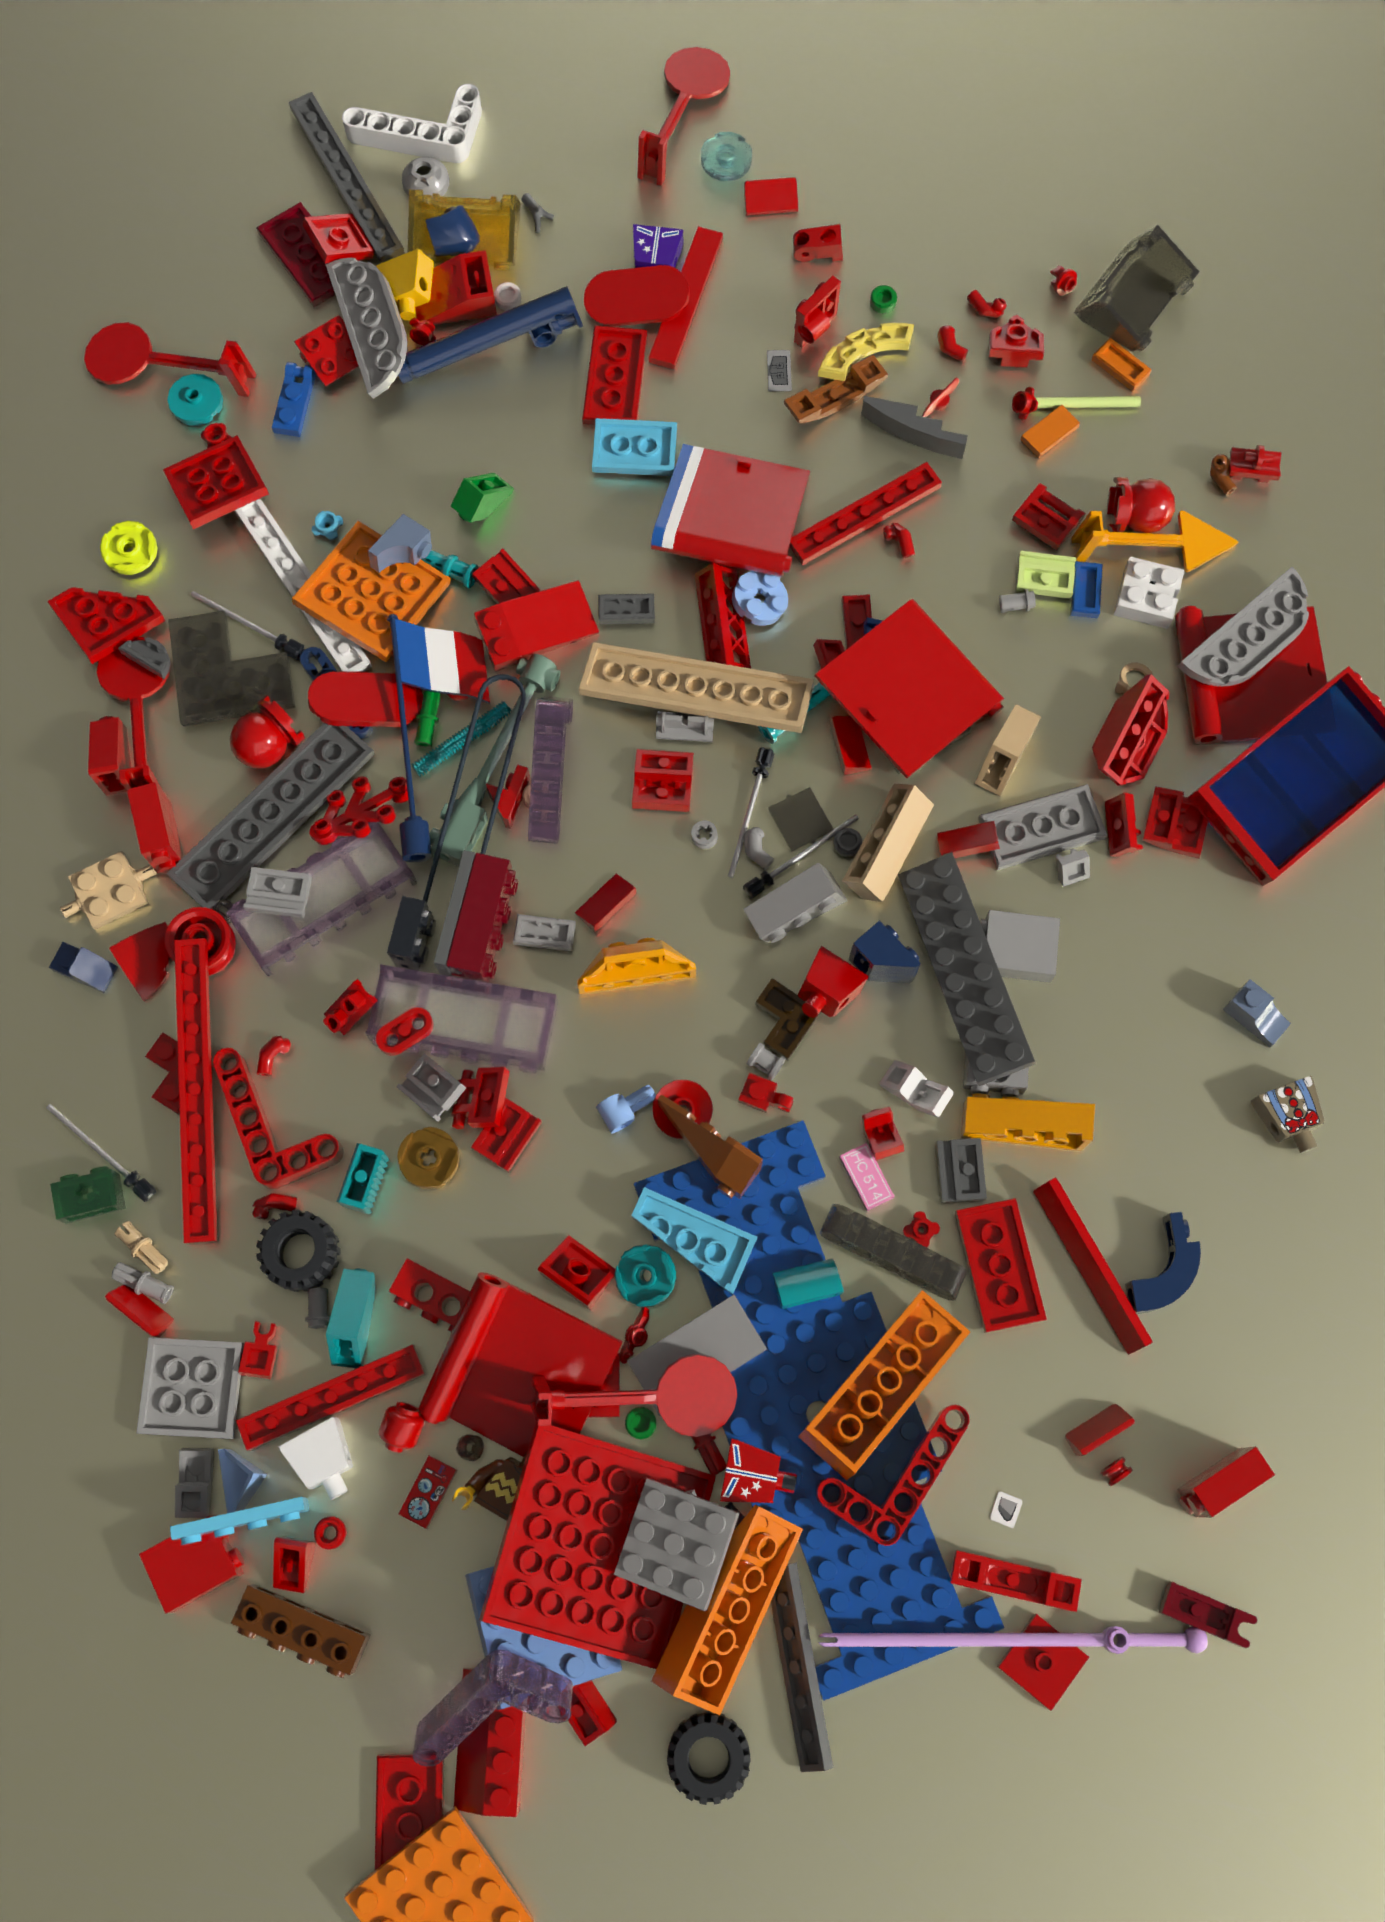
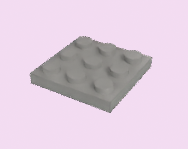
[136,1337,245,1439]
[614,1478,739,1611]

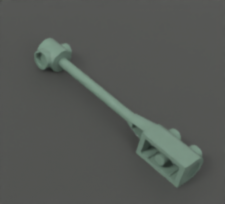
[430,653,560,867]

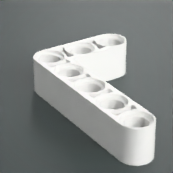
[342,84,482,163]

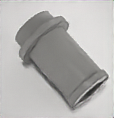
[999,589,1036,613]
[305,1288,330,1329]

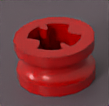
[1100,1457,1133,1486]

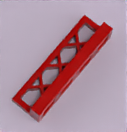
[694,562,751,669]

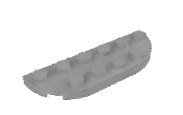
[326,258,407,399]
[1177,567,1309,686]

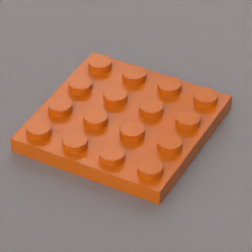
[292,521,451,662]
[344,1806,534,1922]

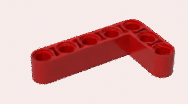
[213,1047,344,1189]
[816,1405,970,1546]

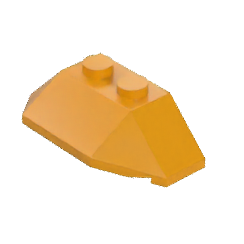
[577,938,696,994]

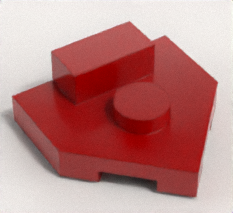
[989,314,1044,368]

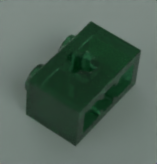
[50,1166,126,1224]

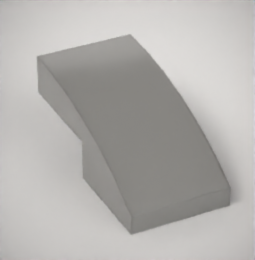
[175,1448,214,1518]

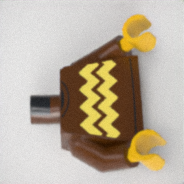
[452,1450,528,1521]

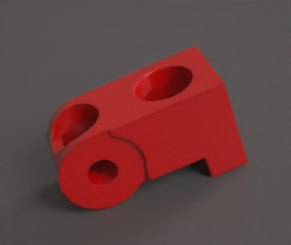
[793,224,843,262]

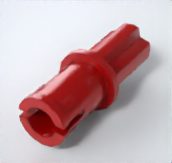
[691,1434,727,1475]

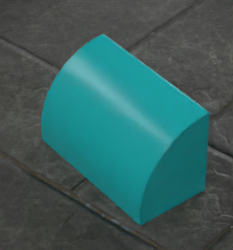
[772,1258,844,1310]

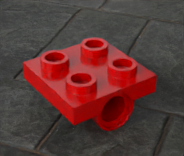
[794,275,841,348]

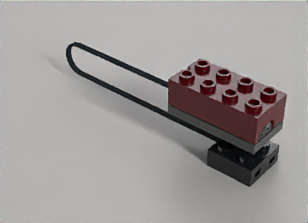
[387,674,526,987]

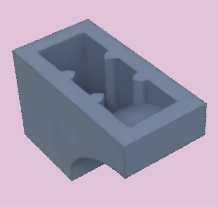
[368,514,432,573]
[1223,979,1291,1047]

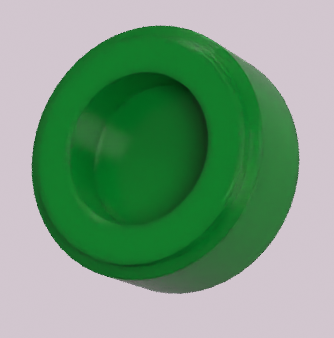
[870,285,897,314]
[625,1407,657,1440]

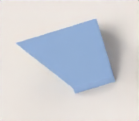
[218,1449,267,1513]

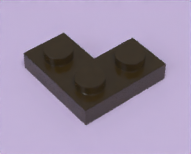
[755,978,821,1061]

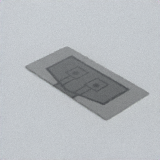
[767,350,792,391]

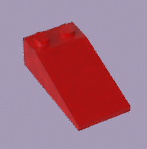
[474,580,599,672]

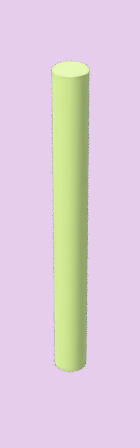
[1035,396,1141,409]

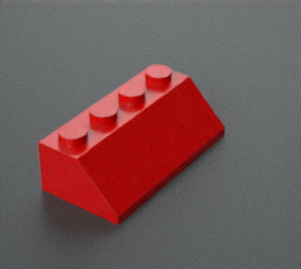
[453,1668,527,1817]

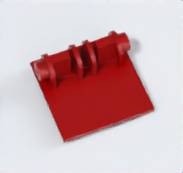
[294,315,359,387]

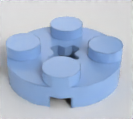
[732,571,788,626]

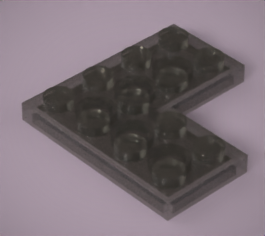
[168,611,296,726]

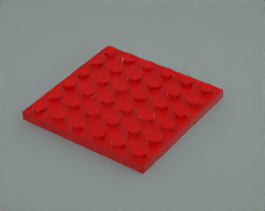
[479,1422,716,1669]

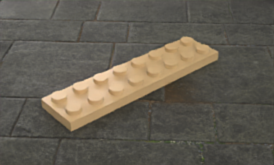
[579,642,814,733]

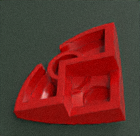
[109,922,169,1002]

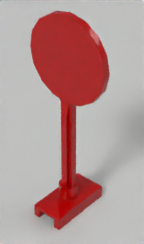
[637,47,730,186]
[84,322,256,397]
[97,637,171,794]
[531,1354,737,1437]

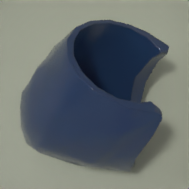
[425,205,480,256]

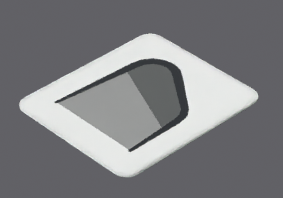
[990,1491,1022,1528]

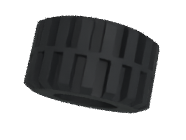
[256,1210,340,1292]
[667,1711,751,1805]

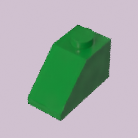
[451,473,514,523]

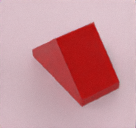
[273,1536,316,1594]

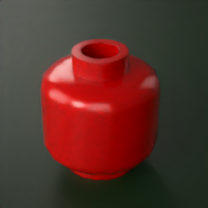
[378,1402,424,1453]

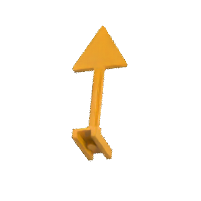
[1071,510,1238,573]

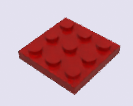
[163,435,269,529]

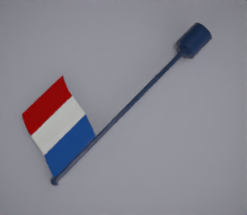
[387,614,490,862]

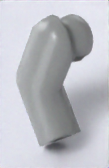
[744,827,774,870]

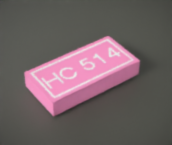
[839,1143,895,1211]

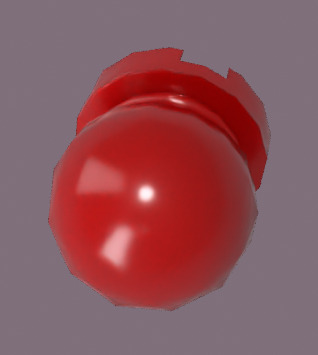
[1107,477,1175,533]
[229,695,305,769]

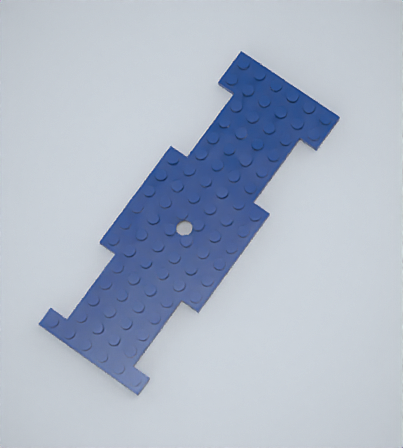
[633,1120,1004,1701]

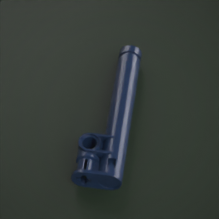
[398,286,583,384]

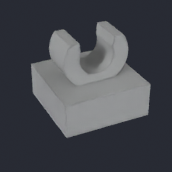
[1056,849,1090,887]

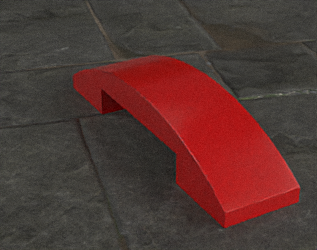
[950,1550,1082,1612]

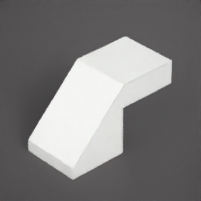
[879,1060,954,1118]

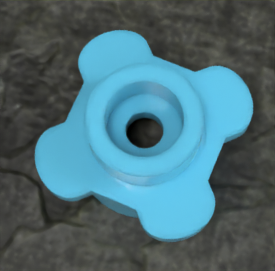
[312,511,344,540]

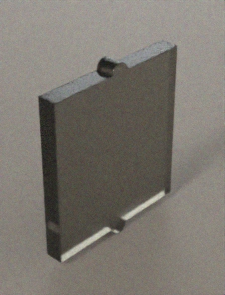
[768,787,834,851]

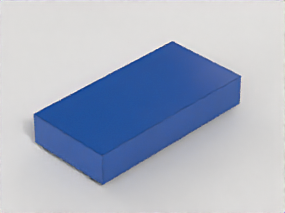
[1070,561,1103,618]

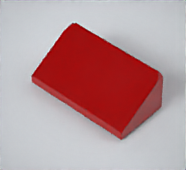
[744,177,798,216]
[830,716,872,776]
[937,821,1000,858]
[575,873,637,933]
[105,1284,174,1338]
[1065,1404,1135,1456]
[550,1680,617,1746]

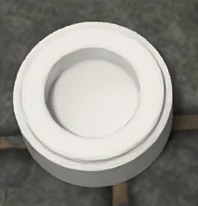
[494,282,521,311]

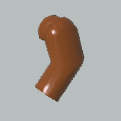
[1210,454,1237,496]

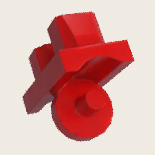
[1229,445,1281,483]
[323,979,378,1035]

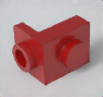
[862,1107,904,1160]

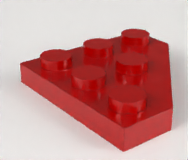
[47,587,165,664]

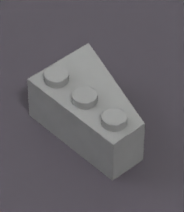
[743,862,848,943]

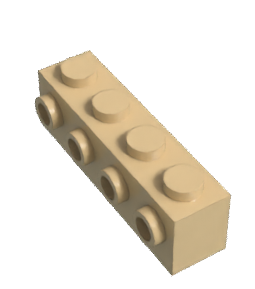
[842,783,934,902]

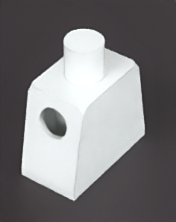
[278,1417,353,1500]

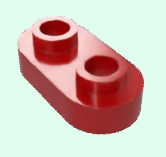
[376,1007,434,1056]

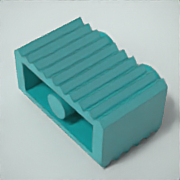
[336,1143,390,1214]

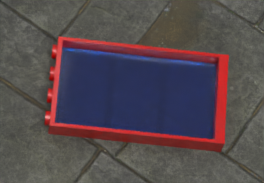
[1188,666,1385,886]

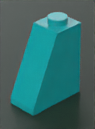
[326,1268,376,1369]

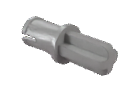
[112,1262,174,1304]

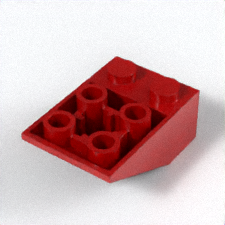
[415,250,497,325]

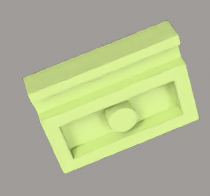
[1015,551,1076,599]

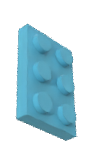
[592,418,677,476]

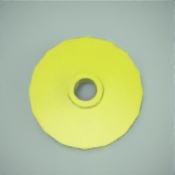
[100,521,158,575]

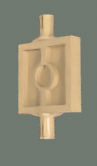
[60,851,157,930]

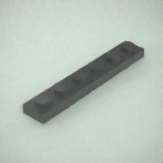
[771,1562,833,1772]

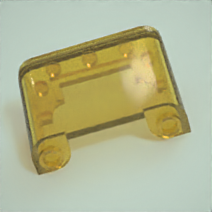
[408,189,521,271]

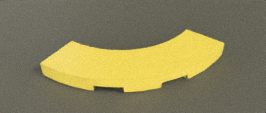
[818,323,914,381]

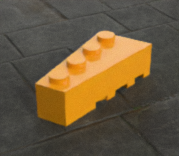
[961,1093,1095,1151]

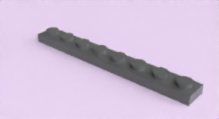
[289,92,405,263]

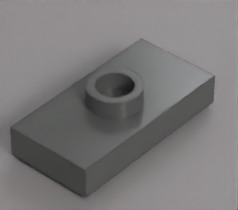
[598,594,655,624]

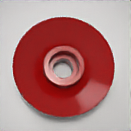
[652,1080,713,1140]

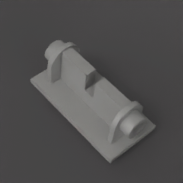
[656,711,714,742]

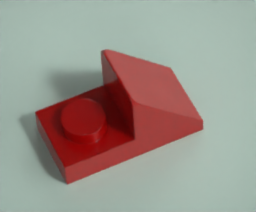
[486,764,530,829]

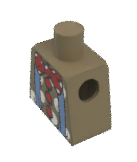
[1250,1076,1324,1153]

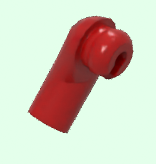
[967,290,1007,318]
[937,325,968,362]
[883,523,915,558]
[257,1036,291,1076]
[252,1193,297,1220]

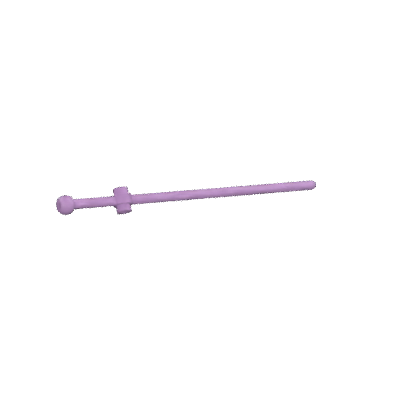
[818,1626,1208,1654]

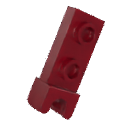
[1159,1581,1257,1649]

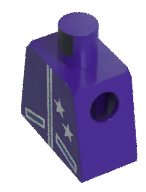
[633,224,684,268]

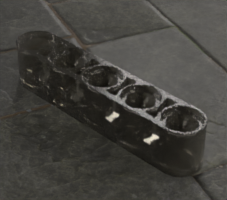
[820,1204,967,1301]

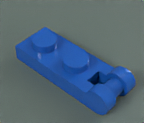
[272,362,316,437]

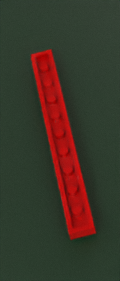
[174,938,217,1243]

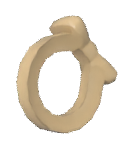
[1115,662,1153,694]

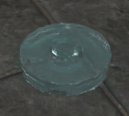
[701,132,752,181]

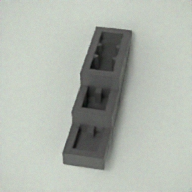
[861,396,968,459]

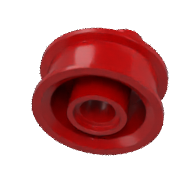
[165,907,236,976]

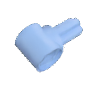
[596,1085,656,1134]

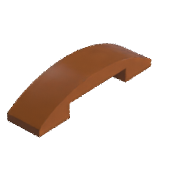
[784,355,888,423]

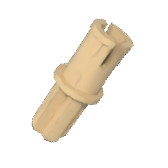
[114,1221,168,1274]

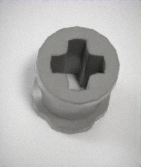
[746,1042,786,1081]

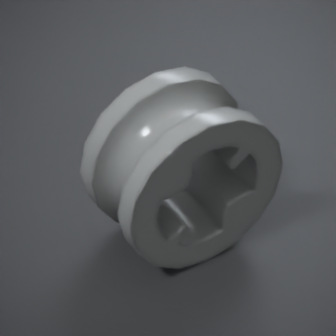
[691,820,718,849]

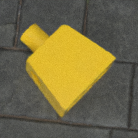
[376,249,434,320]

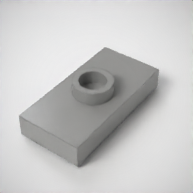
[513,914,576,952]

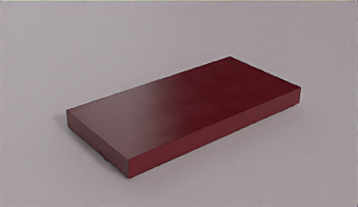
[256,202,335,307]

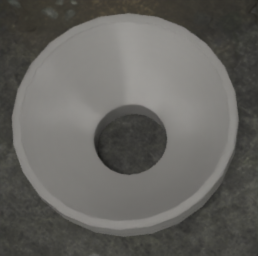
[402,157,450,202]

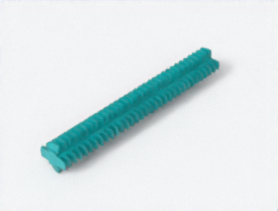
[411,701,512,778]

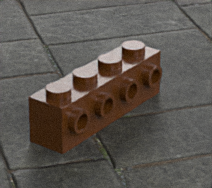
[231,1584,371,1678]

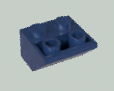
[848,920,921,983]

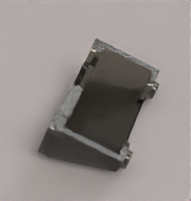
[1074,225,1200,352]

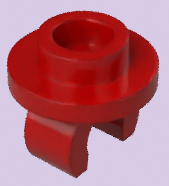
[1050,265,1077,296]

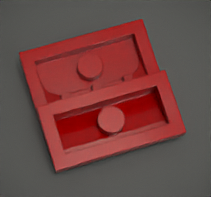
[632,749,694,812]
[1143,786,1208,859]

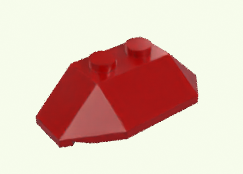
[1092,674,1169,786]

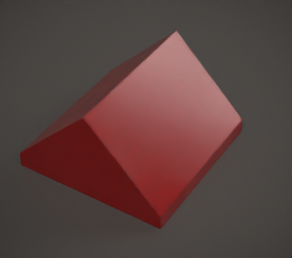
[537,1236,616,1310]

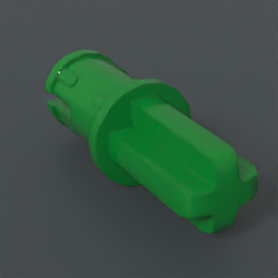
[414,691,441,748]

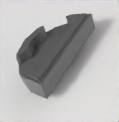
[118,638,171,679]

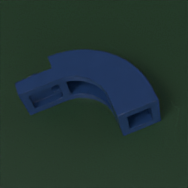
[1125,1212,1201,1314]

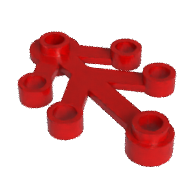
[309,776,408,845]

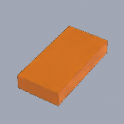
[1091,338,1152,392]
[1020,405,1080,459]

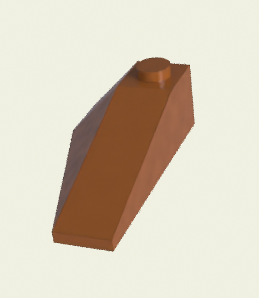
[658,1094,763,1199]

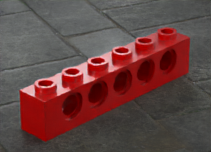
[388,1258,470,1333]

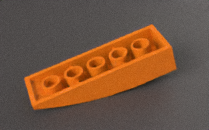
[798,1290,970,1481]
[651,1505,803,1715]

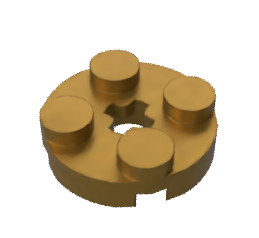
[397,1127,460,1189]

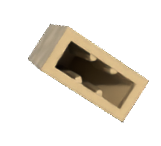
[974,705,1041,796]

